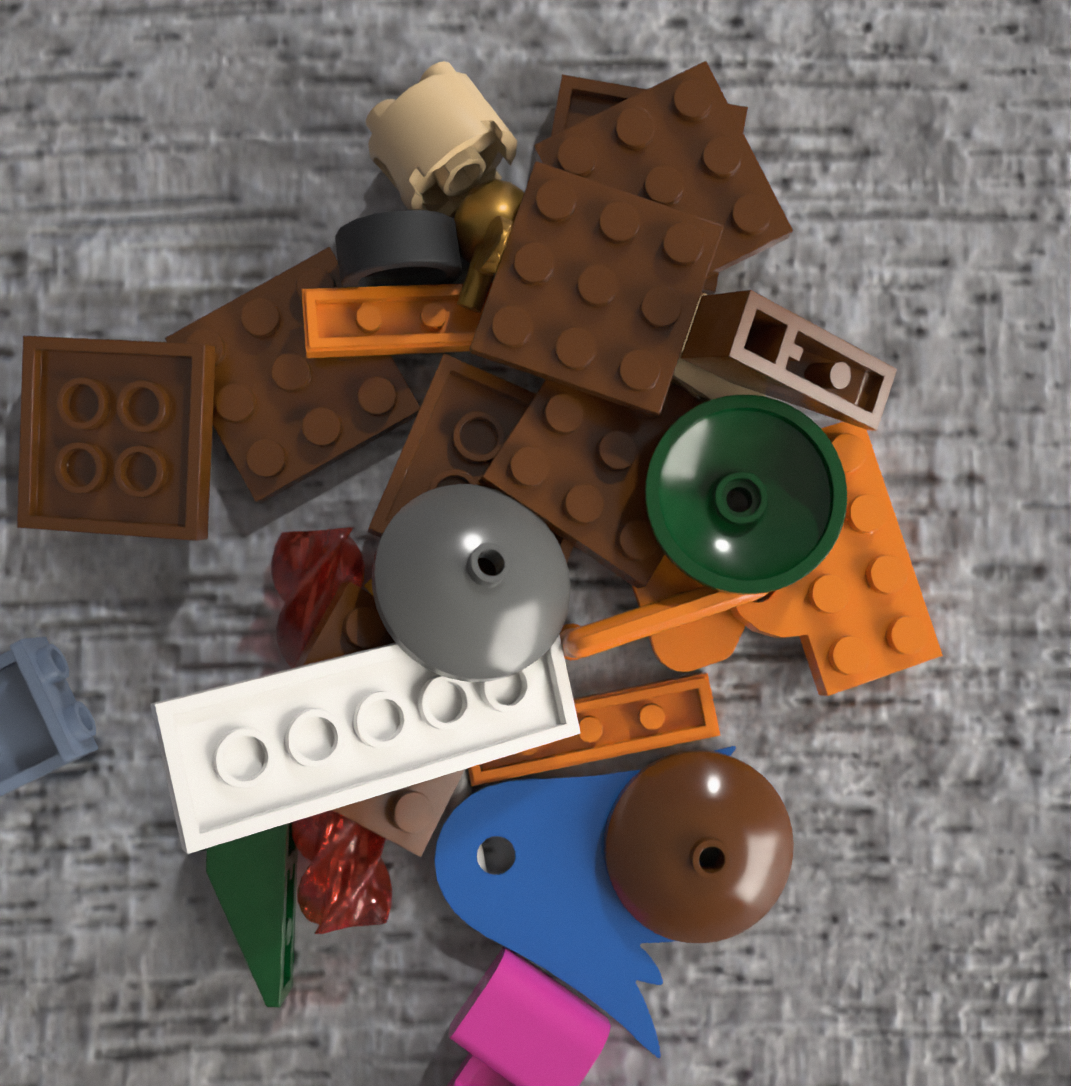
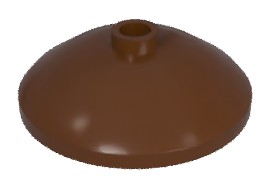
[604,750,794,943]

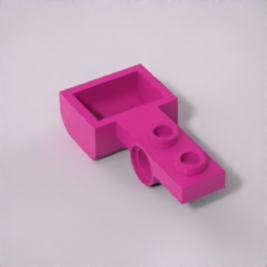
[447,946,611,1086]

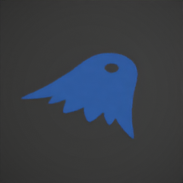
[434,746,736,1058]

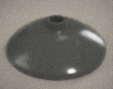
[372,484,570,682]

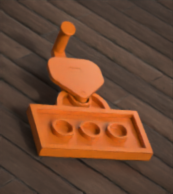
[559,422,943,696]

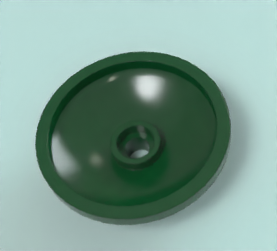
[645,395,847,595]

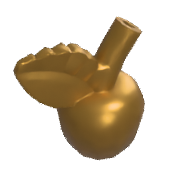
[454,179,524,313]

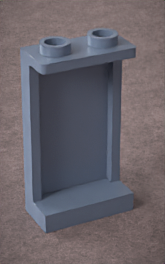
[0,637,99,797]

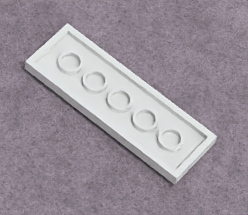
[150,635,581,854]

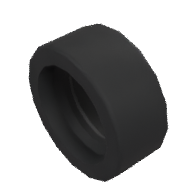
[335,210,462,288]

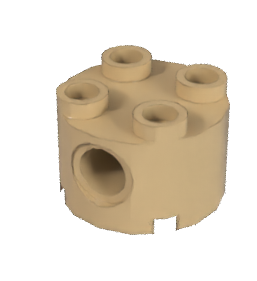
[365,61,517,217]

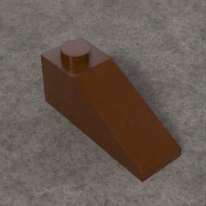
[681,290,897,431]

